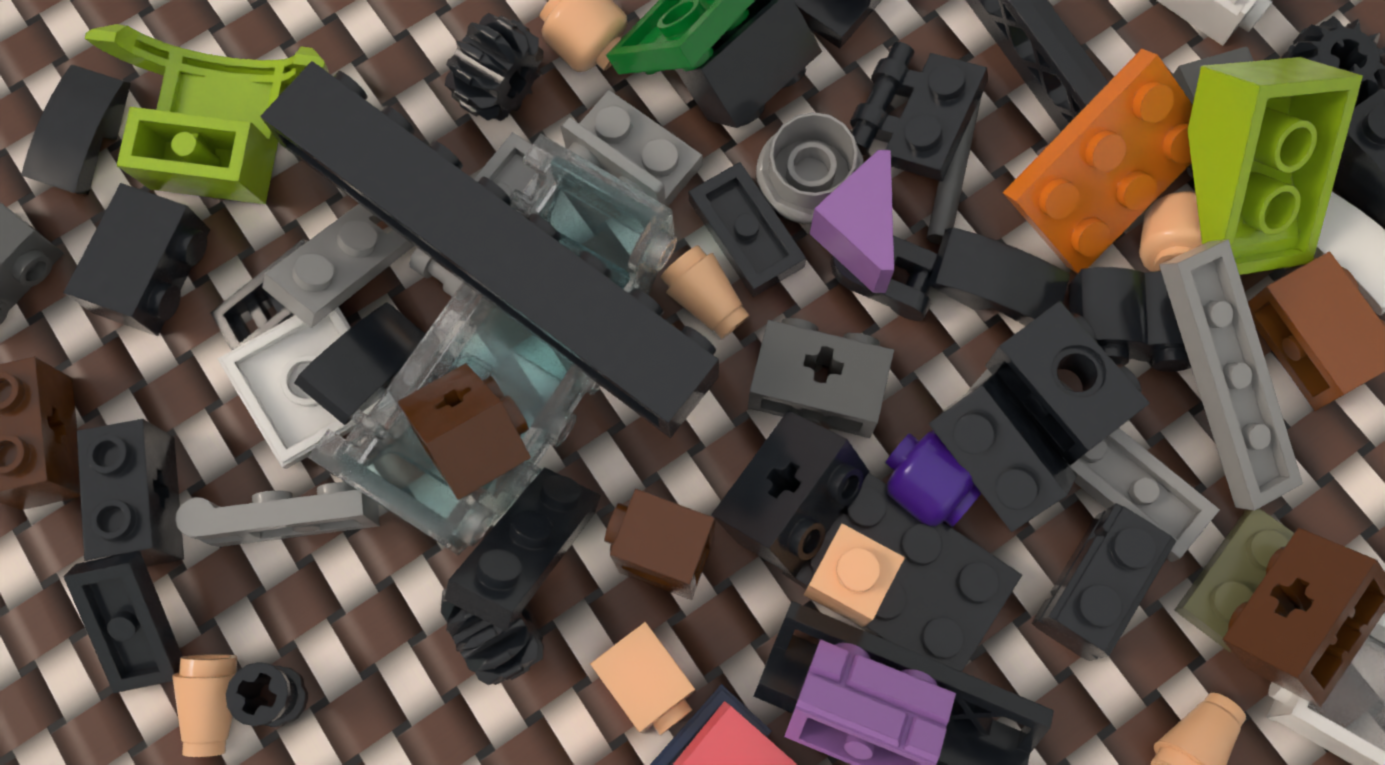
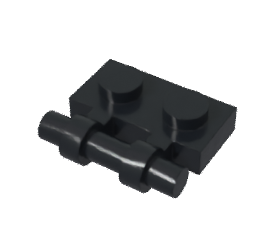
[850,42,988,182]

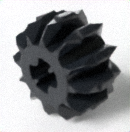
[445,13,544,122]
[1281,16,1385,108]
[441,589,544,686]

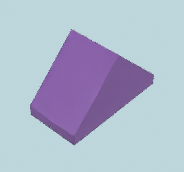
[810,150,894,293]

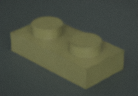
[1174,508,1294,652]

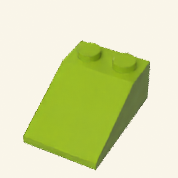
[1187,57,1363,275]

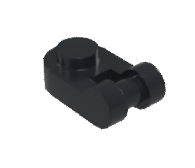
[830,235,938,321]

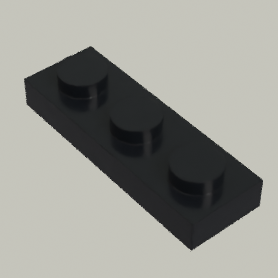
[444,467,601,632]

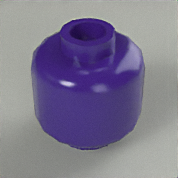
[885,430,981,527]

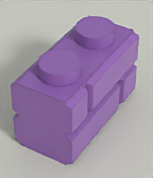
[784,639,956,765]

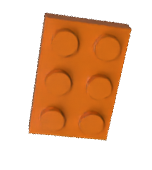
[1003,49,1193,274]

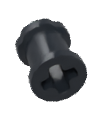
[226,662,309,727]

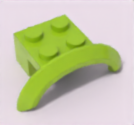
[84,24,329,204]

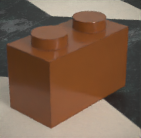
[1248,251,1385,411]

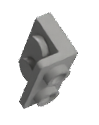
[560,90,703,217]

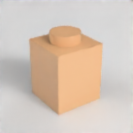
[804,524,905,628]
[590,622,696,736]

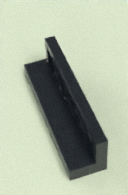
[966,0,1108,132]
[753,601,1054,765]

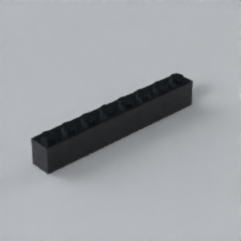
[260,61,719,438]

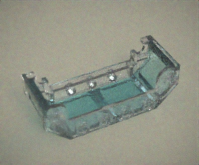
[308,134,677,556]

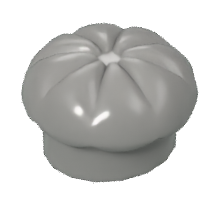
[756,112,864,224]

